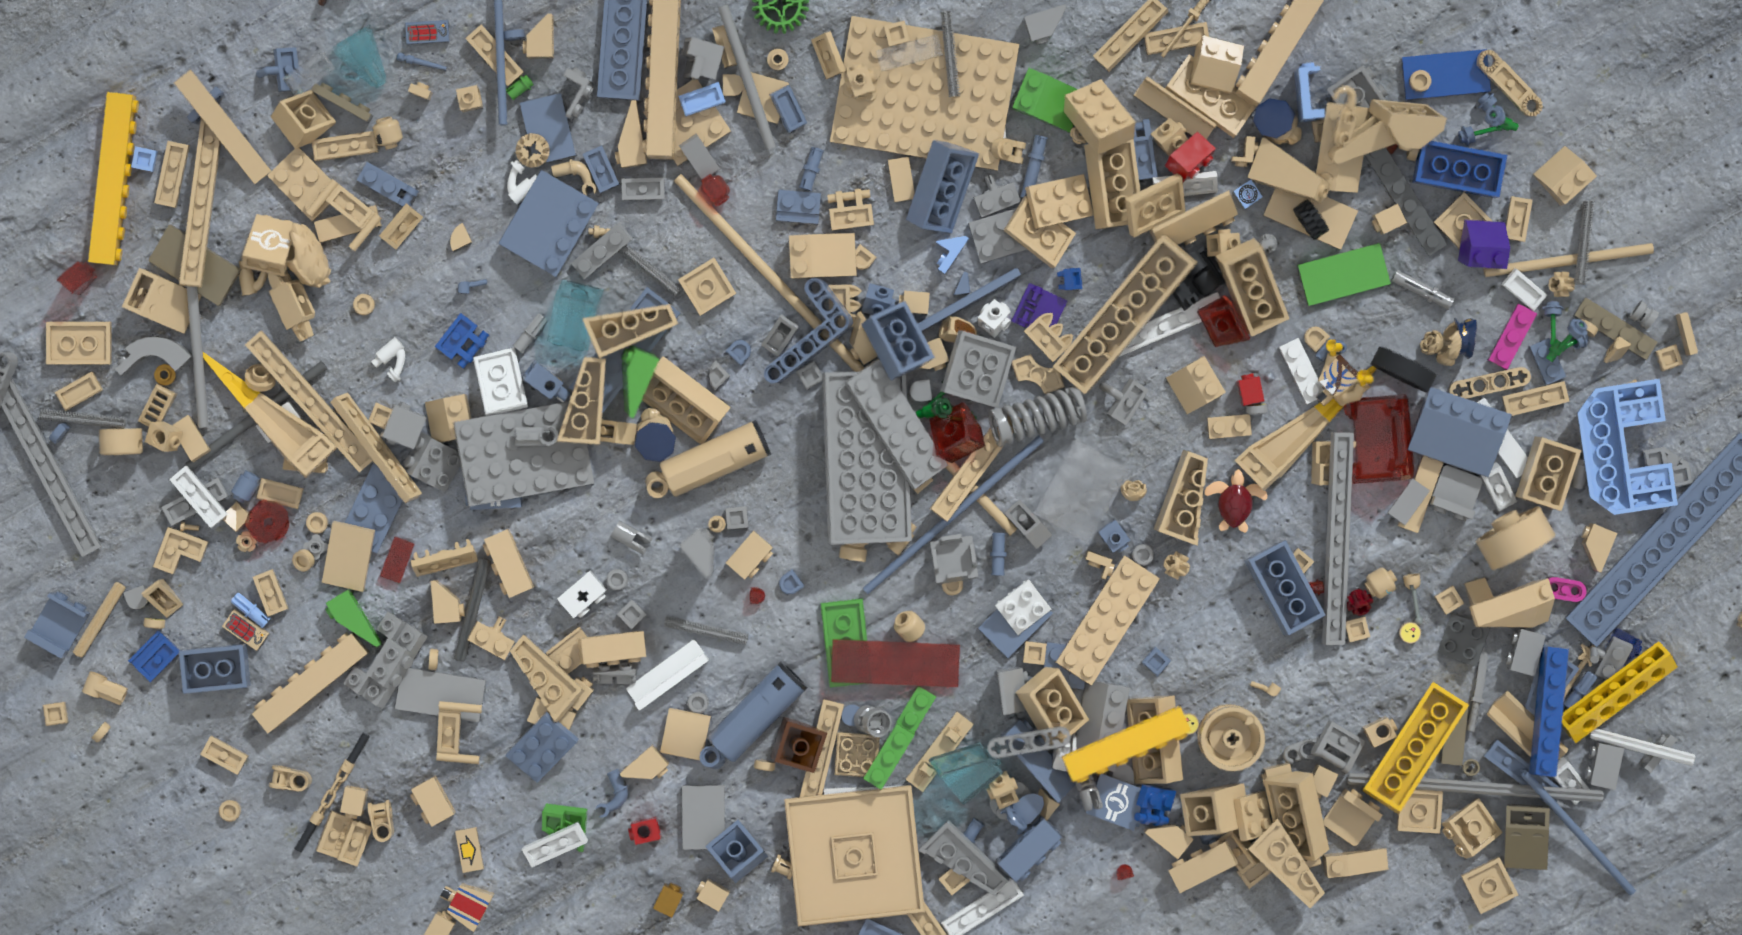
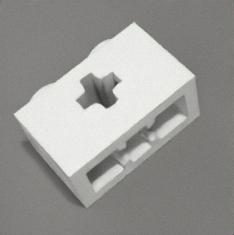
[557,571,607,618]

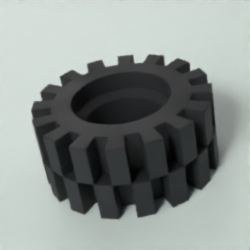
[1293,199,1329,240]

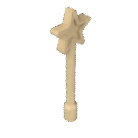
[1564,644,1595,698]

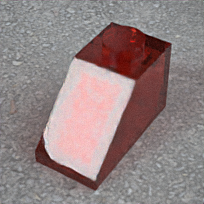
[56,261,98,295]

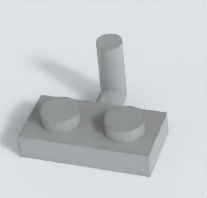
[1099,378,1148,425]
[1590,636,1633,680]

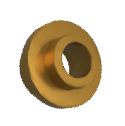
[154,364,176,386]

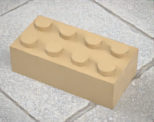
[1215,238,1290,337]

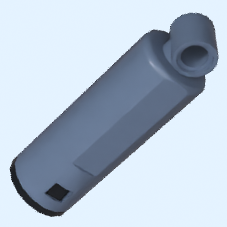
[699,661,808,769]

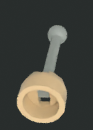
[1403,574,1423,625]

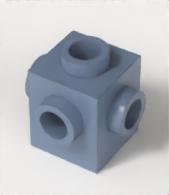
[862,283,896,315]

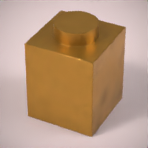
[653,882,684,918]

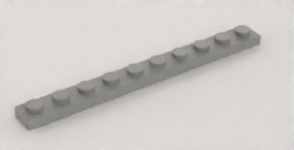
[1,360,102,557]
[1322,432,1354,645]

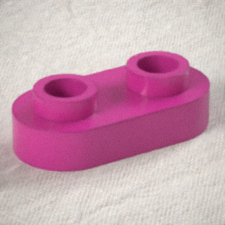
[1548,577,1587,602]

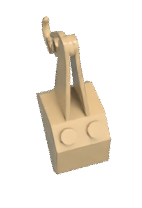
[1328,86,1447,164]

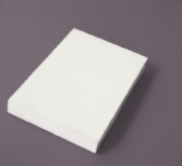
[474,347,528,416]

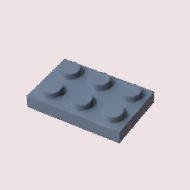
[505,711,579,783]

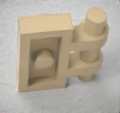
[827,188,874,231]

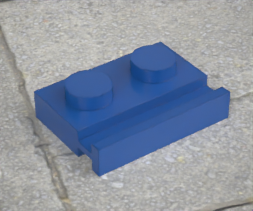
[128,630,181,682]

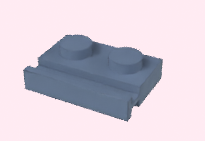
[776,190,821,224]

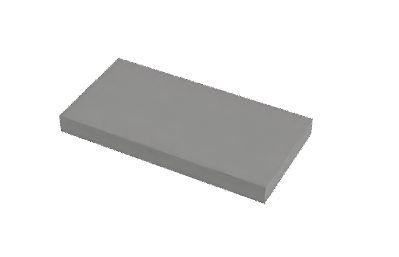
[395,668,486,722]

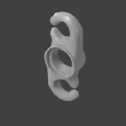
[1283,736,1332,764]

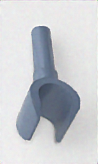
[458,279,487,294]

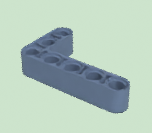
[764,278,853,383]

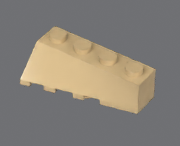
[582,304,678,358]

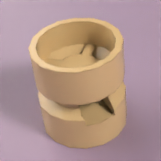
[839,543,869,562]

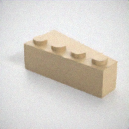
[1154,450,1208,546]

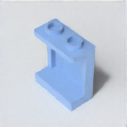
[1294,63,1325,122]

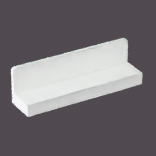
[626,640,709,711]

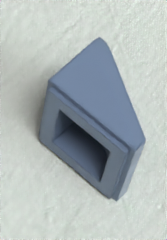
[954,272,970,295]

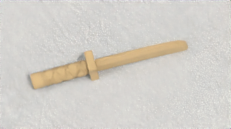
[1161,0,1210,58]

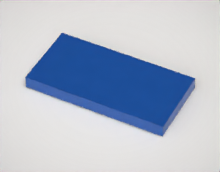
[1401,49,1491,100]

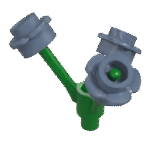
[1458,92,1519,146]
[1542,301,1589,363]

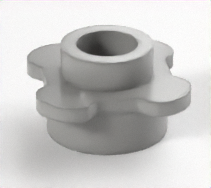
[303,534,328,560]

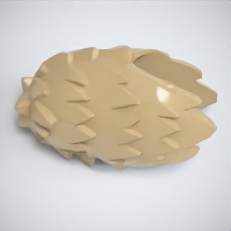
[286,223,331,288]

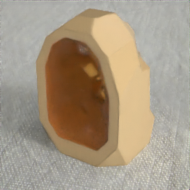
[939,316,977,343]

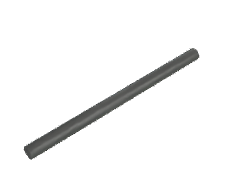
[186,361,328,471]

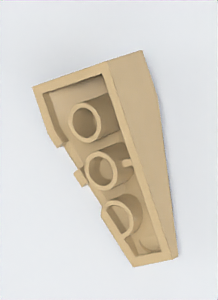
[1469,578,1555,628]

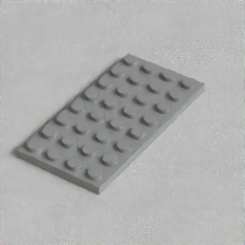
[822,372,912,544]

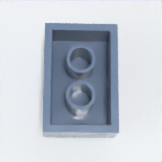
[861,301,935,381]
[179,644,251,694]
[997,816,1062,882]

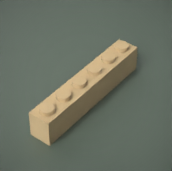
[1235,0,1324,107]
[252,632,370,734]

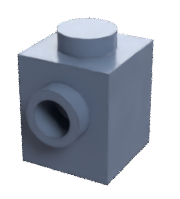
[1097,519,1131,553]

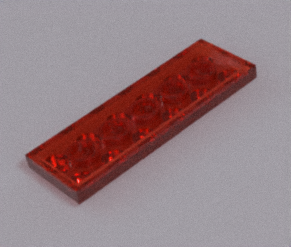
[831,639,960,687]

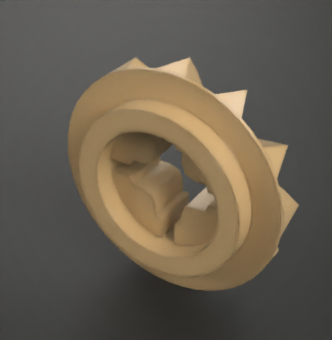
[515,133,550,168]

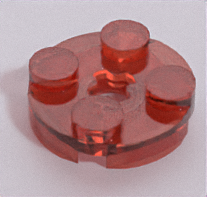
[245,500,290,543]

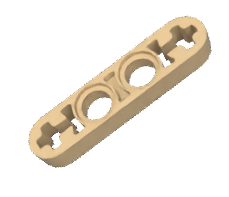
[1448,367,1531,399]

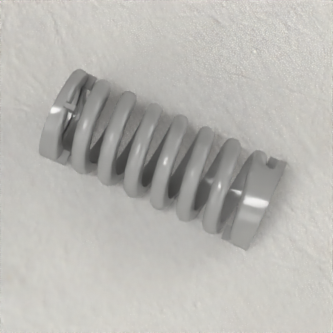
[988,385,1087,447]

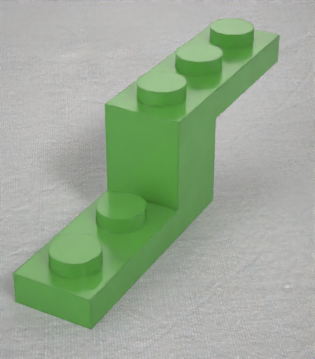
[863,685,936,790]

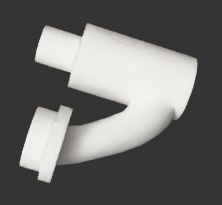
[507,159,537,205]
[371,337,405,382]

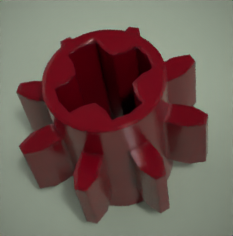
[1347,589,1373,616]

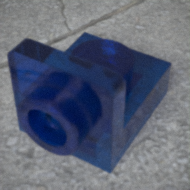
[1606,627,1642,659]

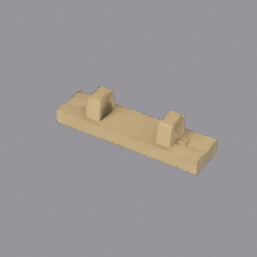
[906,711,974,792]

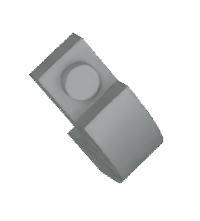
[115,337,192,376]

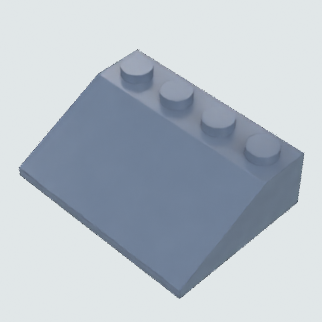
[498,170,599,277]
[1407,387,1512,478]

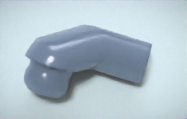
[1315,340,1347,362]

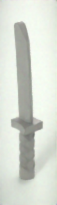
[1466,648,1488,732]

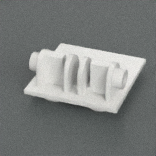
[995,579,1052,635]

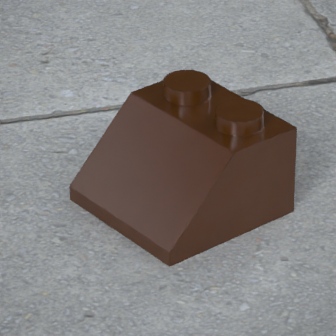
[770,717,827,773]

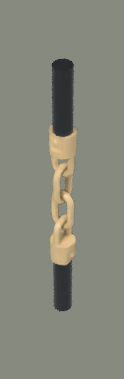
[294,732,370,852]

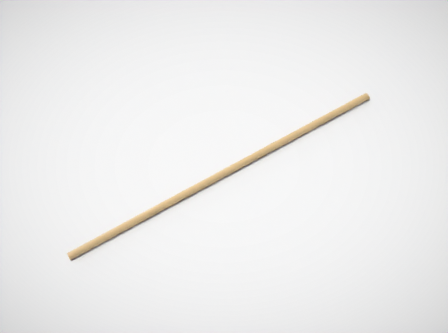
[674,174,1018,535]

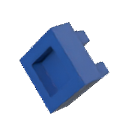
[1057,268,1083,290]

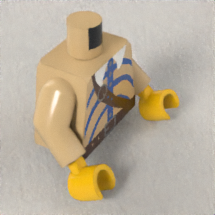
[1316,339,1373,406]

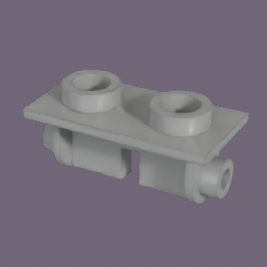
[593,662,637,685]

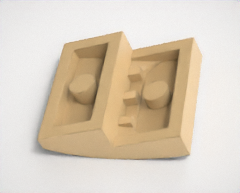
[660,708,711,760]
[316,810,372,866]

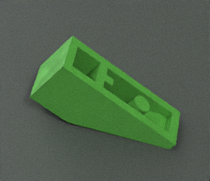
[325,589,383,647]

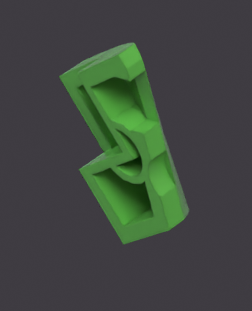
[542,803,588,852]

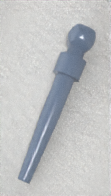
[396,53,447,71]

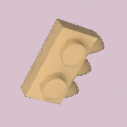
[828,285,862,328]
[1024,313,1073,362]

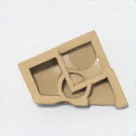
[1311,441,1356,485]

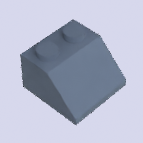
[705,820,768,883]

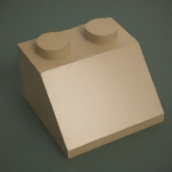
[1190,36,1244,94]
[271,90,336,149]
[1532,146,1597,206]
[1166,356,1226,414]
[425,394,472,442]

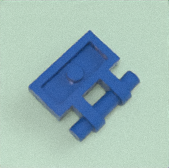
[435,313,490,369]
[1134,785,1177,826]

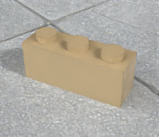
[483,529,534,598]
[577,631,646,668]
[1168,839,1238,893]

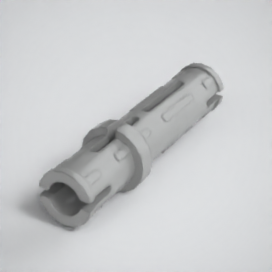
[1391,270,1454,310]

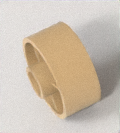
[1475,506,1556,570]

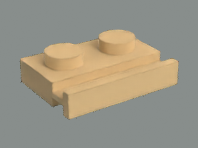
[546,626,588,674]

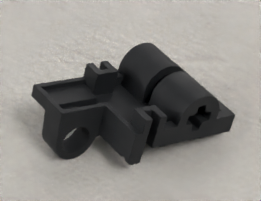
[1172,245,1226,311]

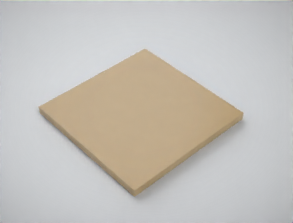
[784,785,925,927]

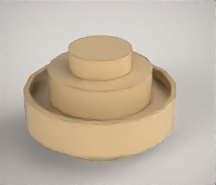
[245,364,277,392]

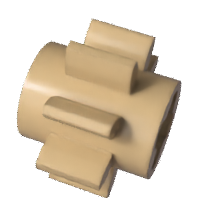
[1548,272,1575,297]
[1164,551,1190,580]

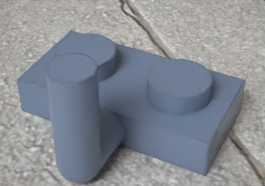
[256,47,302,92]

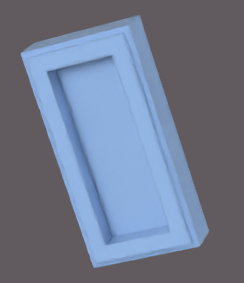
[678,82,726,117]

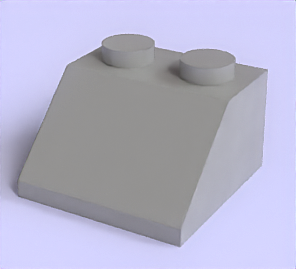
[997,667,1028,715]

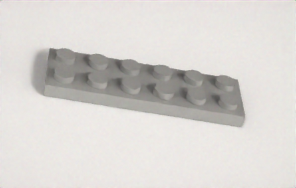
[844,359,948,489]

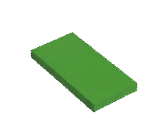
[1297,243,1391,306]
[821,598,872,688]

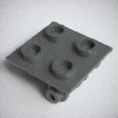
[1437,613,1491,667]

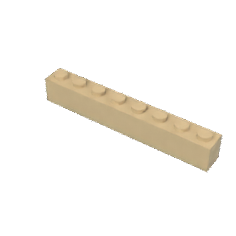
[643,0,681,160]

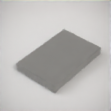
[682,785,725,850]

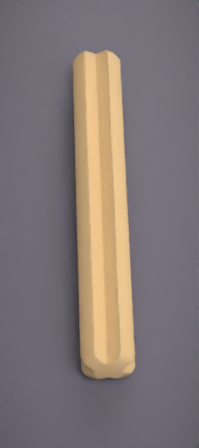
[73,582,126,658]

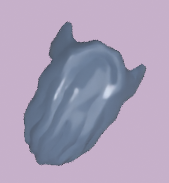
[1000,793,1044,835]

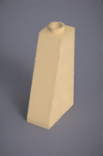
[1248,137,1329,203]

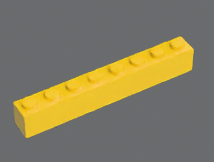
[88,92,139,266]

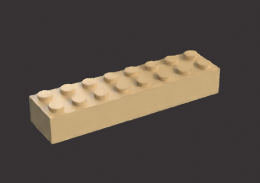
[1053,235,1198,394]

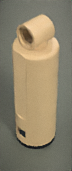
[645,420,772,498]

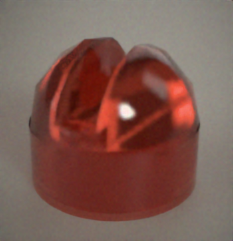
[750,587,765,604]
[1116,864,1134,880]

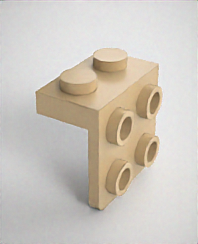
[1323,789,1383,846]

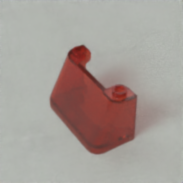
[1344,394,1414,484]

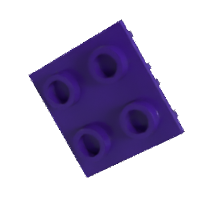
[1011,283,1067,328]

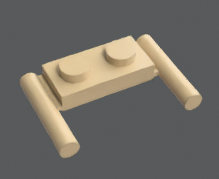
[306,179,382,251]
[436,701,482,764]

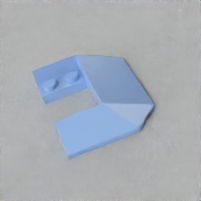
[1577,379,1678,515]

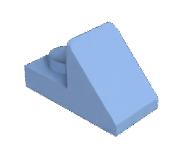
[935,236,969,274]

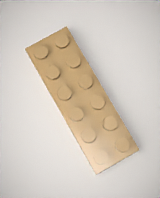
[1055,555,1160,686]

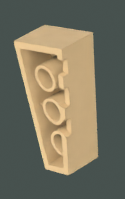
[557,357,606,444]

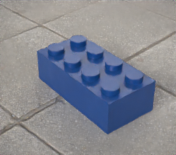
[1412,141,1507,199]

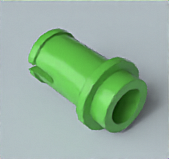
[506,75,534,100]

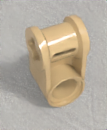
[269,765,312,791]
[368,800,394,842]

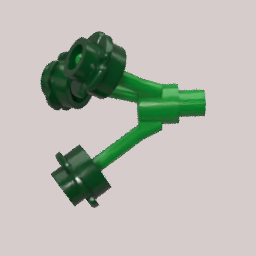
[916,375,977,432]

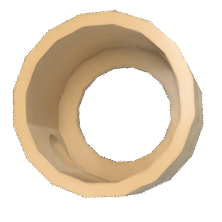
[99,429,143,455]

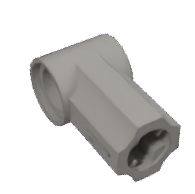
[515,426,558,447]

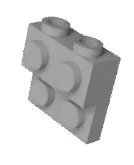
[1327,65,1388,108]

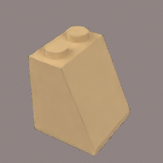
[1180,783,1246,836]

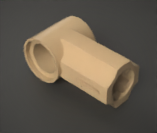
[712,25,737,68]
[82,671,128,705]

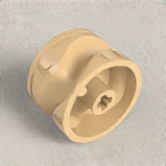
[1197,704,1265,771]

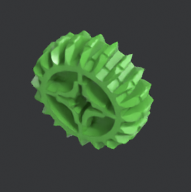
[752,0,809,34]

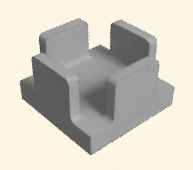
[930,534,978,585]

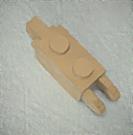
[268,270,315,341]

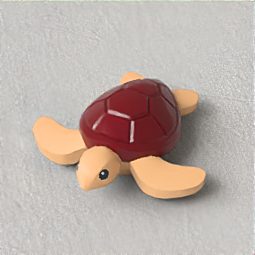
[1205,469,1268,533]

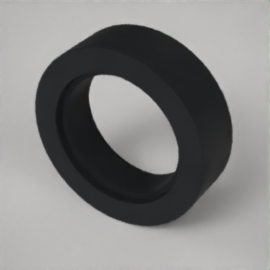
[1371,346,1437,393]

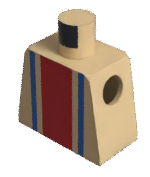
[440,883,494,932]

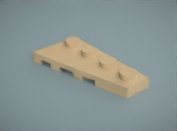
[510,635,585,722]
[1248,818,1325,908]

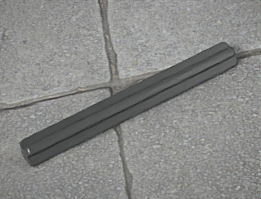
[454,558,491,662]

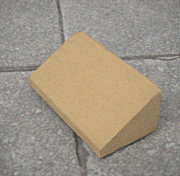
[1220,829,1261,875]

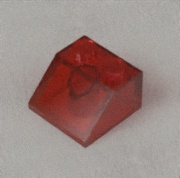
[929,402,985,463]

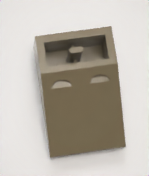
[1504,804,1550,870]

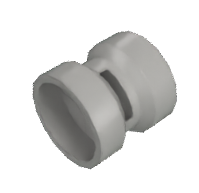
[1629,300,1659,330]

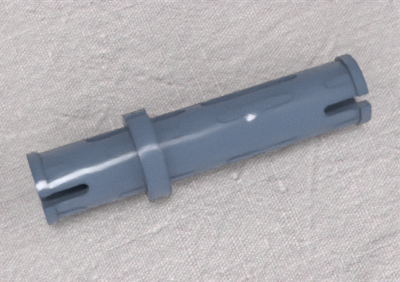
[1020,135,1048,198]

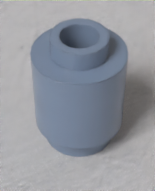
[231,470,260,503]

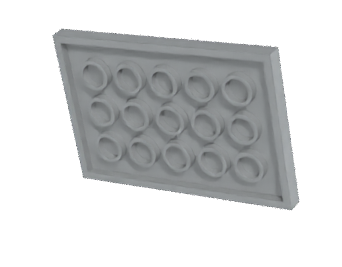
[453,401,594,507]

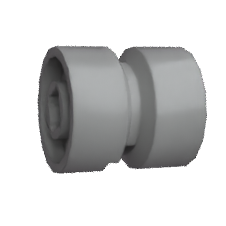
[854,705,892,737]

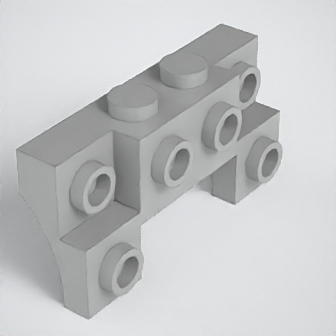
[343,611,428,708]

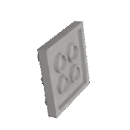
[941,330,1016,408]

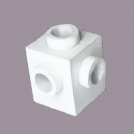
[978,299,1011,338]

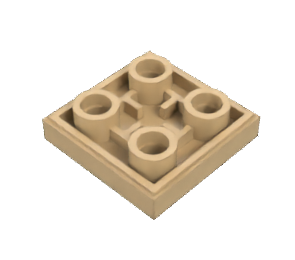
[835,732,880,777]

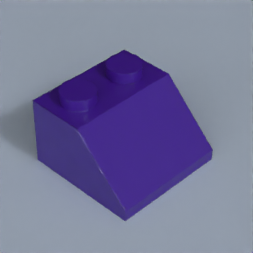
[1458,219,1510,269]

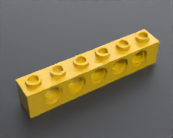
[1561,641,1678,743]

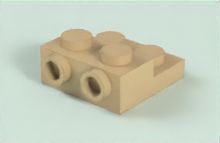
[1441,798,1503,859]

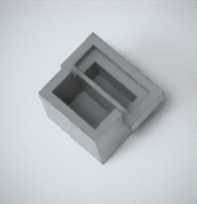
[681,37,724,80]
[380,401,426,449]

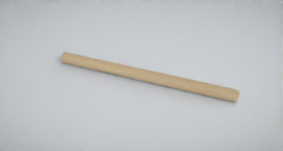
[1483,243,1654,277]

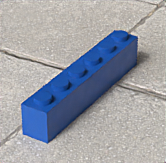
[1529,647,1569,777]

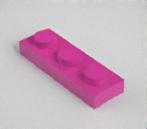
[1488,304,1537,370]

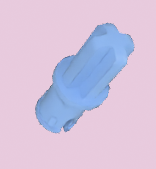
[231,593,271,628]

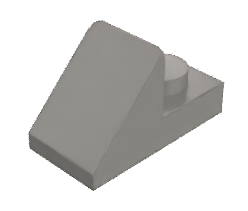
[761,315,799,357]

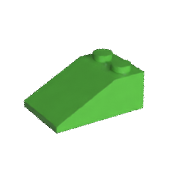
[1012,68,1078,133]
[621,345,659,418]

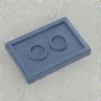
[520,93,576,163]
[978,583,1053,658]

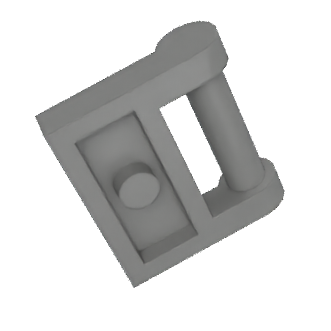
[1311,720,1366,774]

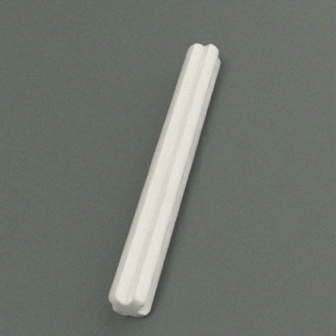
[1590,728,1695,766]

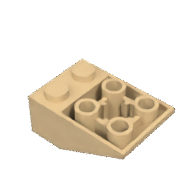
[122,268,202,334]

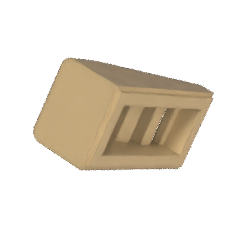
[138,384,177,427]

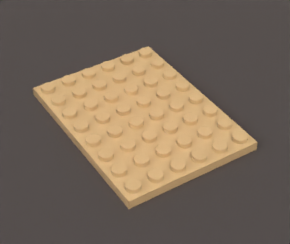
[830,16,1019,171]

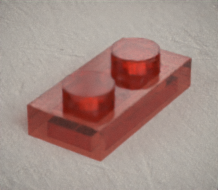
[380,536,415,584]

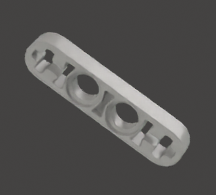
[988,726,1070,758]

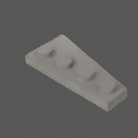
[918,820,1010,895]

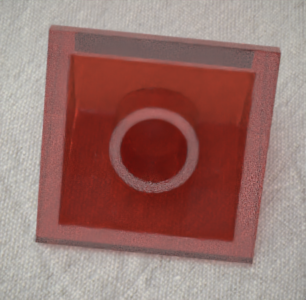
[1197,295,1250,347]

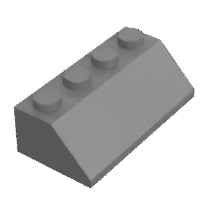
[679,527,715,578]
[1076,681,1129,772]

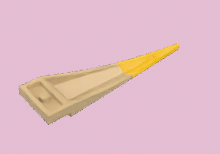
[203,352,336,478]
[1235,366,1377,491]

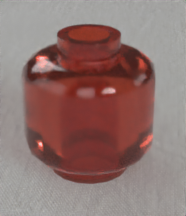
[699,174,731,207]

